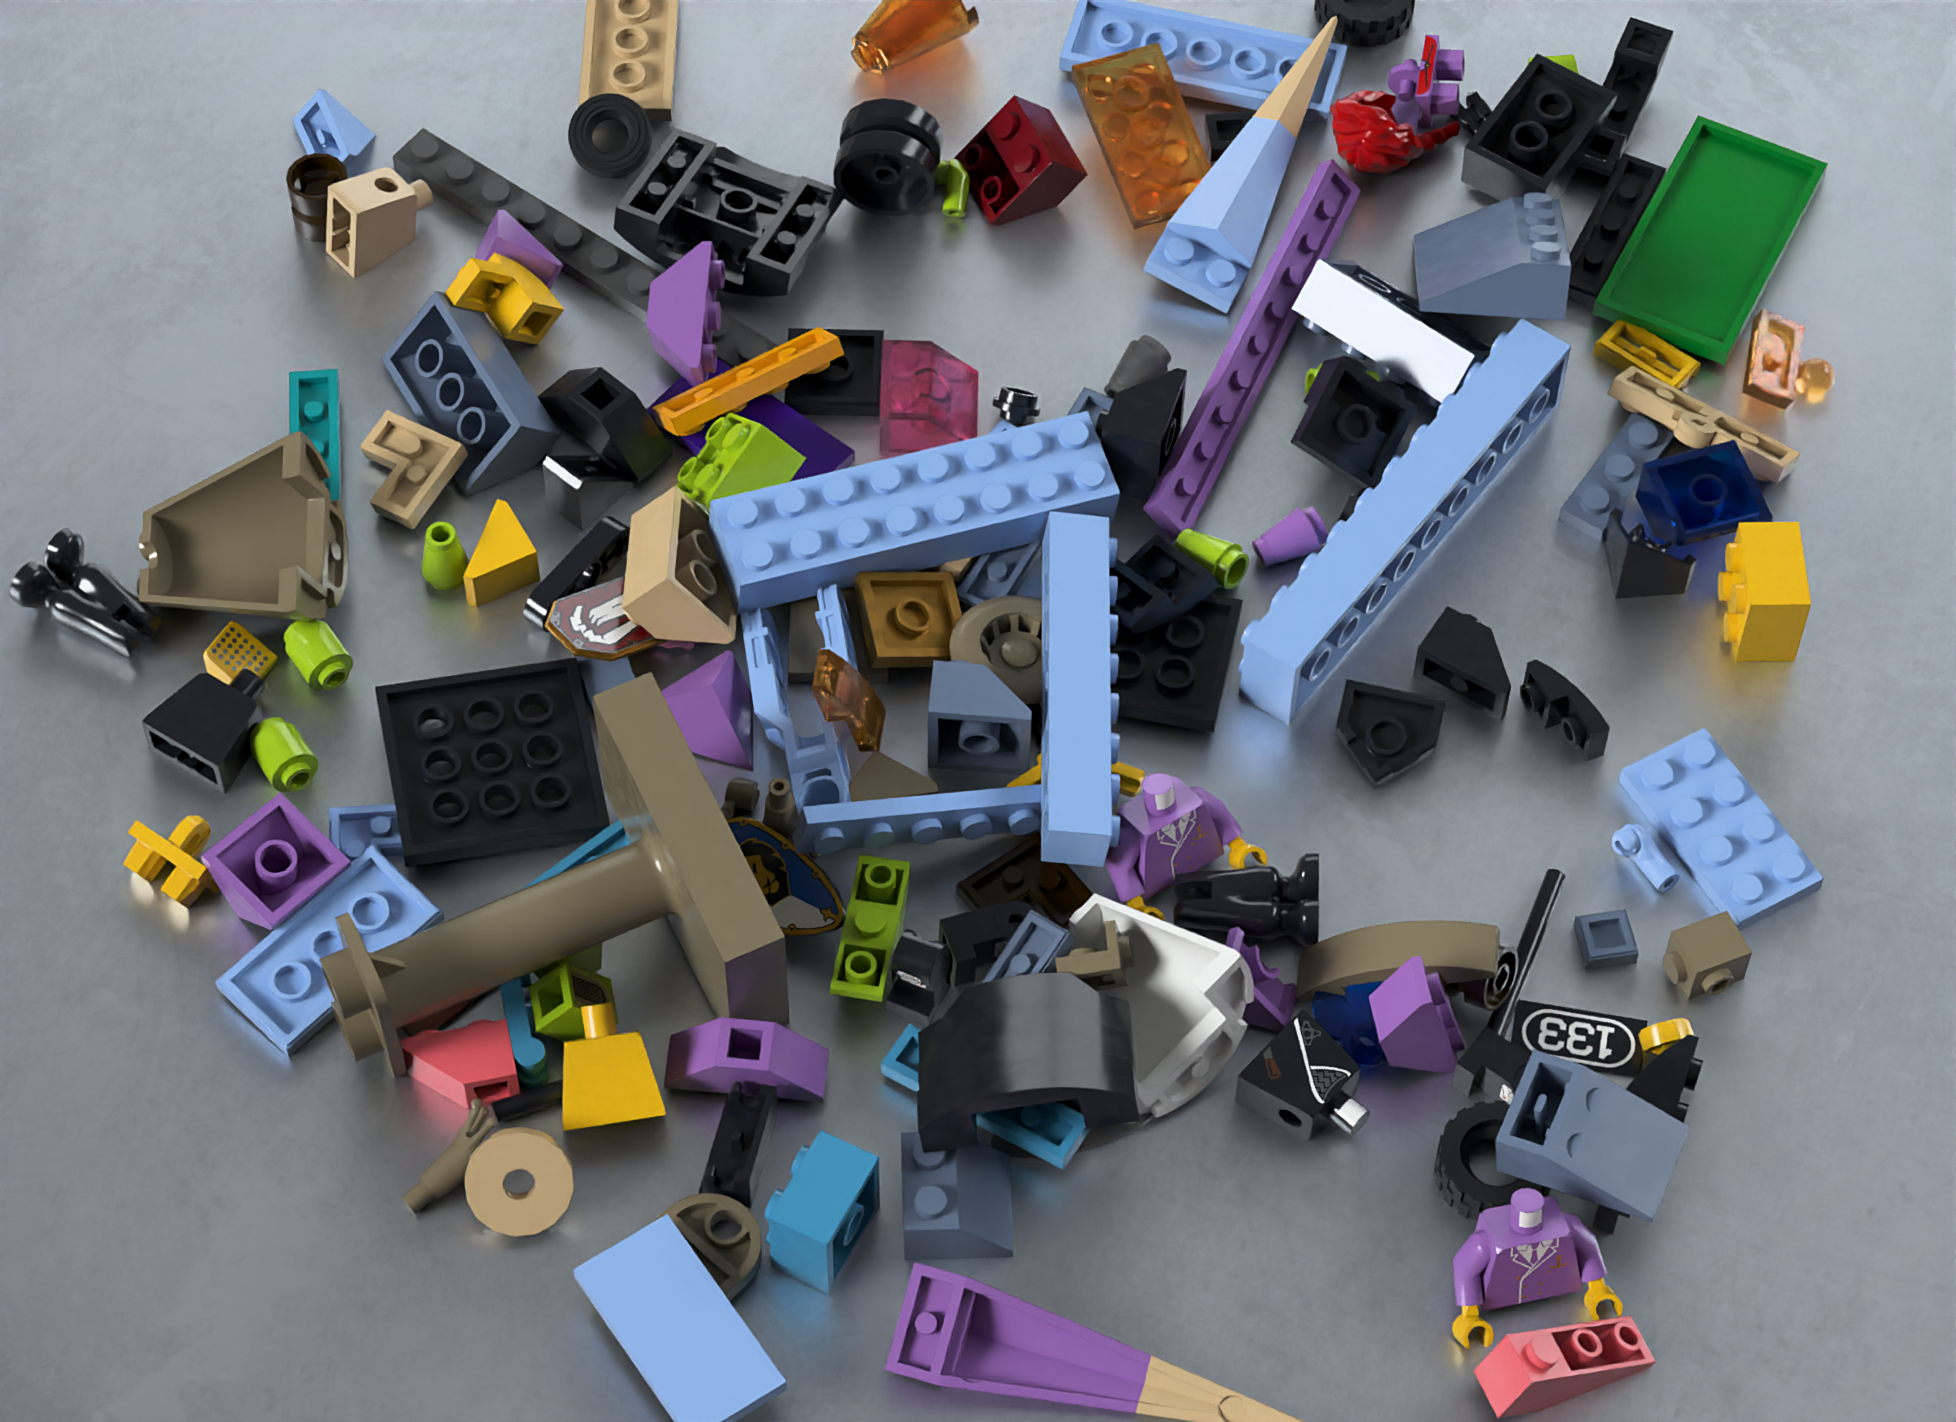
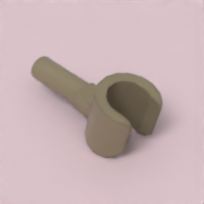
[721,777,760,820]

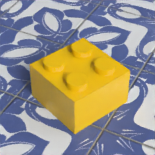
[1718,522,1811,662]

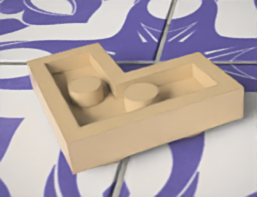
[360,410,468,530]

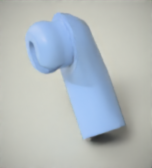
[1612,824,1680,893]

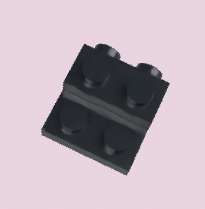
[1291,356,1418,489]

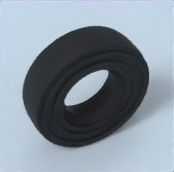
[568,93,652,178]

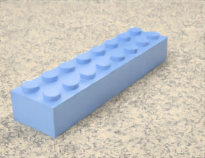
[708,411,1120,615]

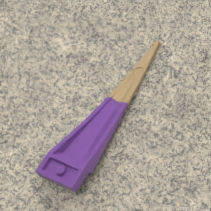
[884,1262,1305,1422]

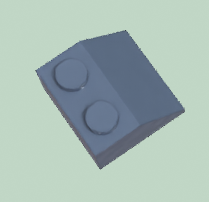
[928,660,1032,775]
[901,1132,1013,1260]

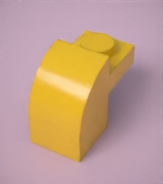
[444,252,564,345]

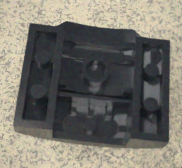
[613,127,845,297]
[917,973,1140,1153]

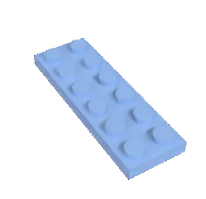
[1059,0,1347,125]

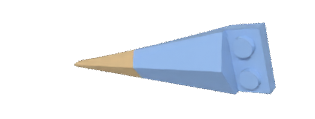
[1143,16,1338,314]

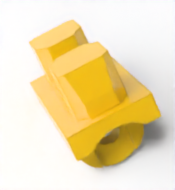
[123,815,220,909]

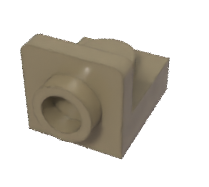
[1055,920,1134,991]

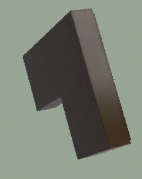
[956,833,1093,931]

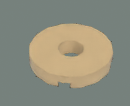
[464,1127,574,1237]

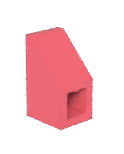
[400,1019,520,1110]

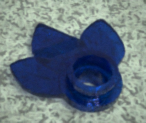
[1312,981,1387,1070]

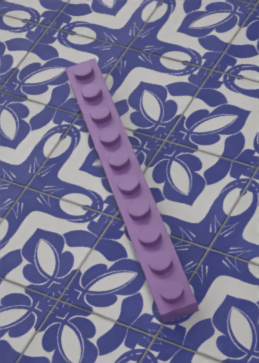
[1143,159,1361,541]

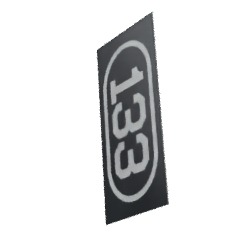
[1511,999,1648,1077]

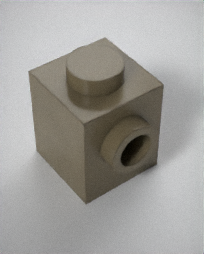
[1663,911,1752,1000]

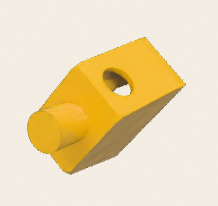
[562,1002,666,1131]

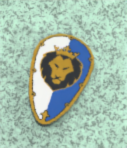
[726,817,847,936]

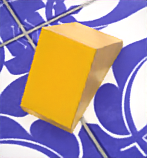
[463,499,540,607]

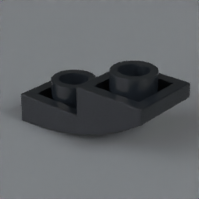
[1520,659,1610,762]

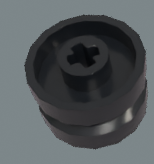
[833,98,943,216]

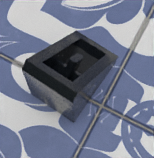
[542,455,635,531]

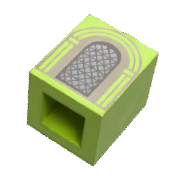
[529,961,619,1042]

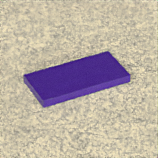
[646,358,855,482]

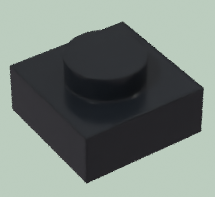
[1204,111,1252,162]

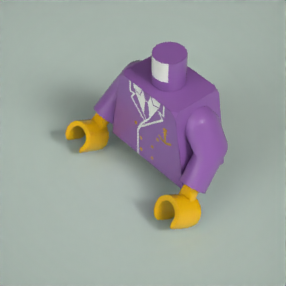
[1105,773,1268,921]
[1452,1188,1623,1349]

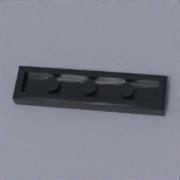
[1568,153,1666,308]

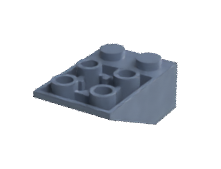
[1495,1049,1689,1222]

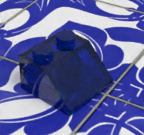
[1635,440,1773,547]

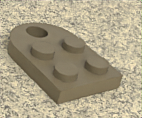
[652,1193,762,1301]

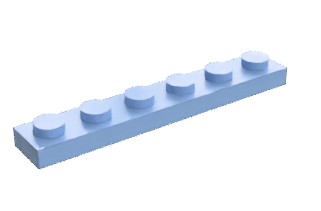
[792,784,1041,854]

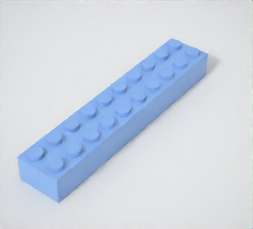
[1238,318,1571,726]

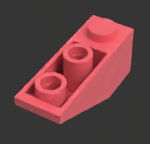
[1474,1315,1656,1418]

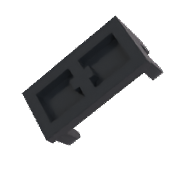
[698,1081,778,1208]

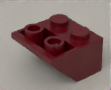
[954,95,1088,226]

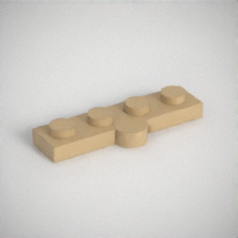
[1607,366,1801,484]

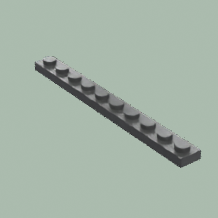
[393,128,779,368]

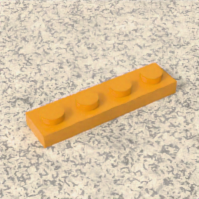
[652,327,844,436]

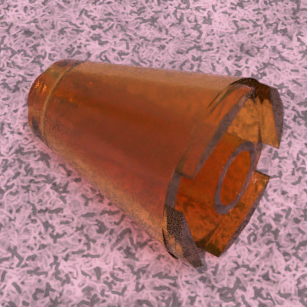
[851,0,979,75]

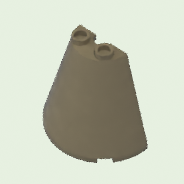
[137,431,349,621]

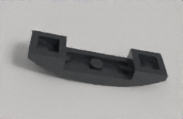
[1579,17,1674,177]

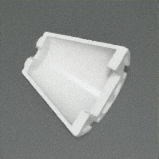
[1055,893,1254,1124]

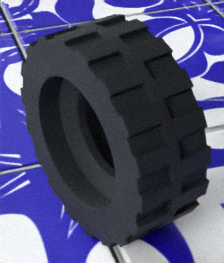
[1314,0,1415,48]
[1434,1100,1551,1223]

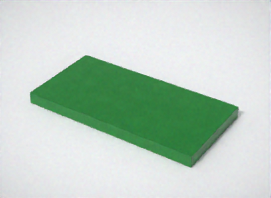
[1592,115,1828,365]

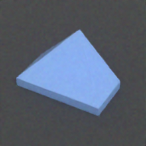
[292,89,376,168]

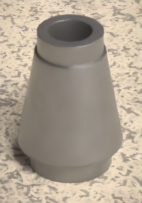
[1104,335,1171,399]

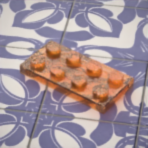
[1071,42,1211,230]

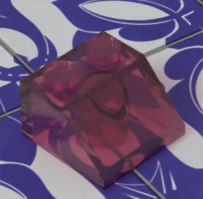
[879,340,979,453]

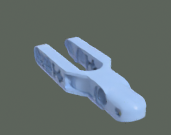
[741,583,865,814]

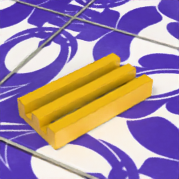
[1593,320,1701,390]

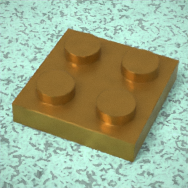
[853,572,962,668]

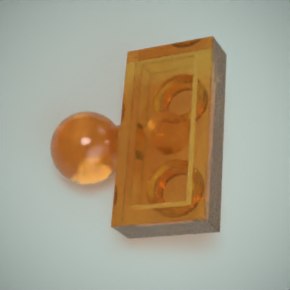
[1742,308,1835,410]

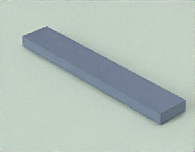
[957,387,1114,612]

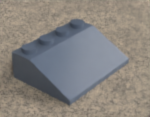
[1413,192,1571,321]

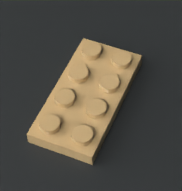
[578,0,679,121]

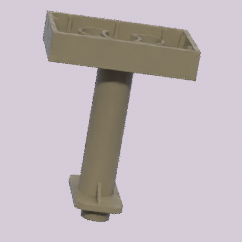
[319,672,790,1079]

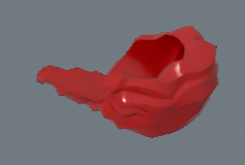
[1330,90,1460,174]

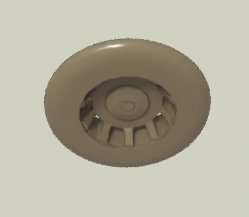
[949,595,1042,705]

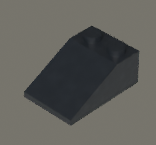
[1461,53,1618,201]

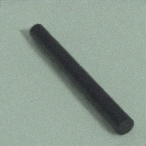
[1487,869,1566,1038]

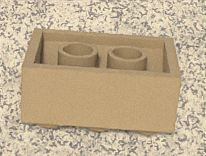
[622,485,737,644]

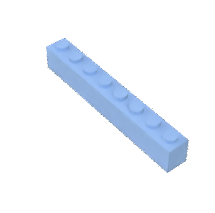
[1041,511,1120,867]

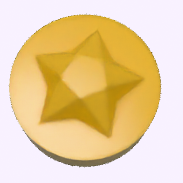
[1638,1018,1694,1055]

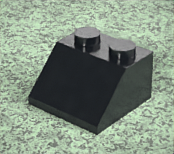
[1095,368,1187,501]

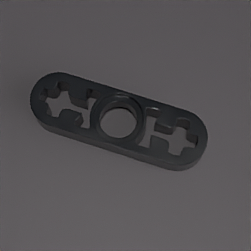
[523,516,630,632]

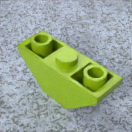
[830,854,911,1002]

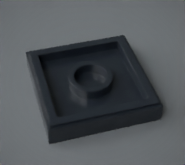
[784,328,884,417]

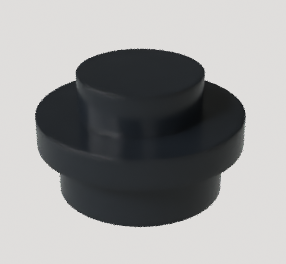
[992,386,1041,423]

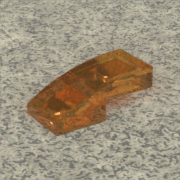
[812,649,886,752]

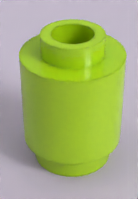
[284,619,353,690]
[249,717,318,792]

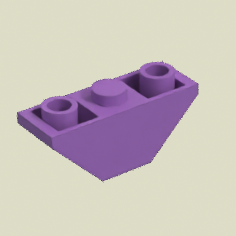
[646,241,725,387]
[1368,955,1465,1073]
[664,1017,829,1102]

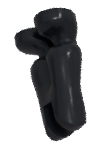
[9,528,164,659]
[1173,853,1319,946]

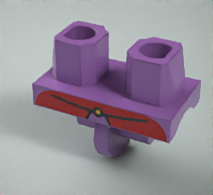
[1388,35,1465,128]

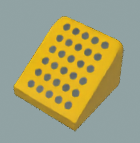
[203,620,278,684]

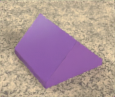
[201,792,351,930]

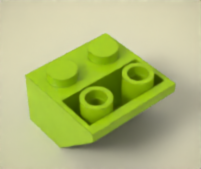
[676,411,806,515]

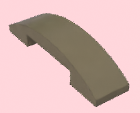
[1296,920,1500,1004]

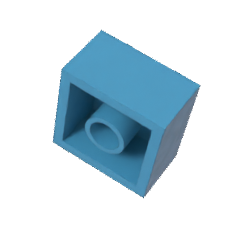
[764,1130,880,1294]

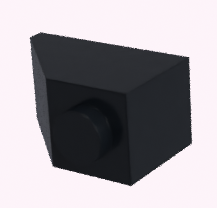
[1413,606,1511,721]

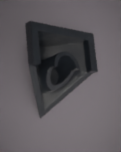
[1603,507,1697,599]

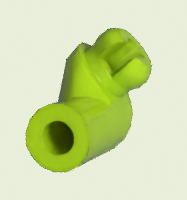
[936,158,970,217]

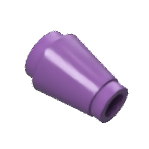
[1252,506,1329,568]

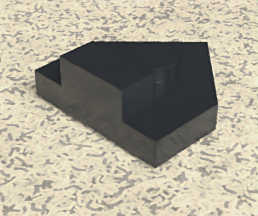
[1336,679,1446,789]

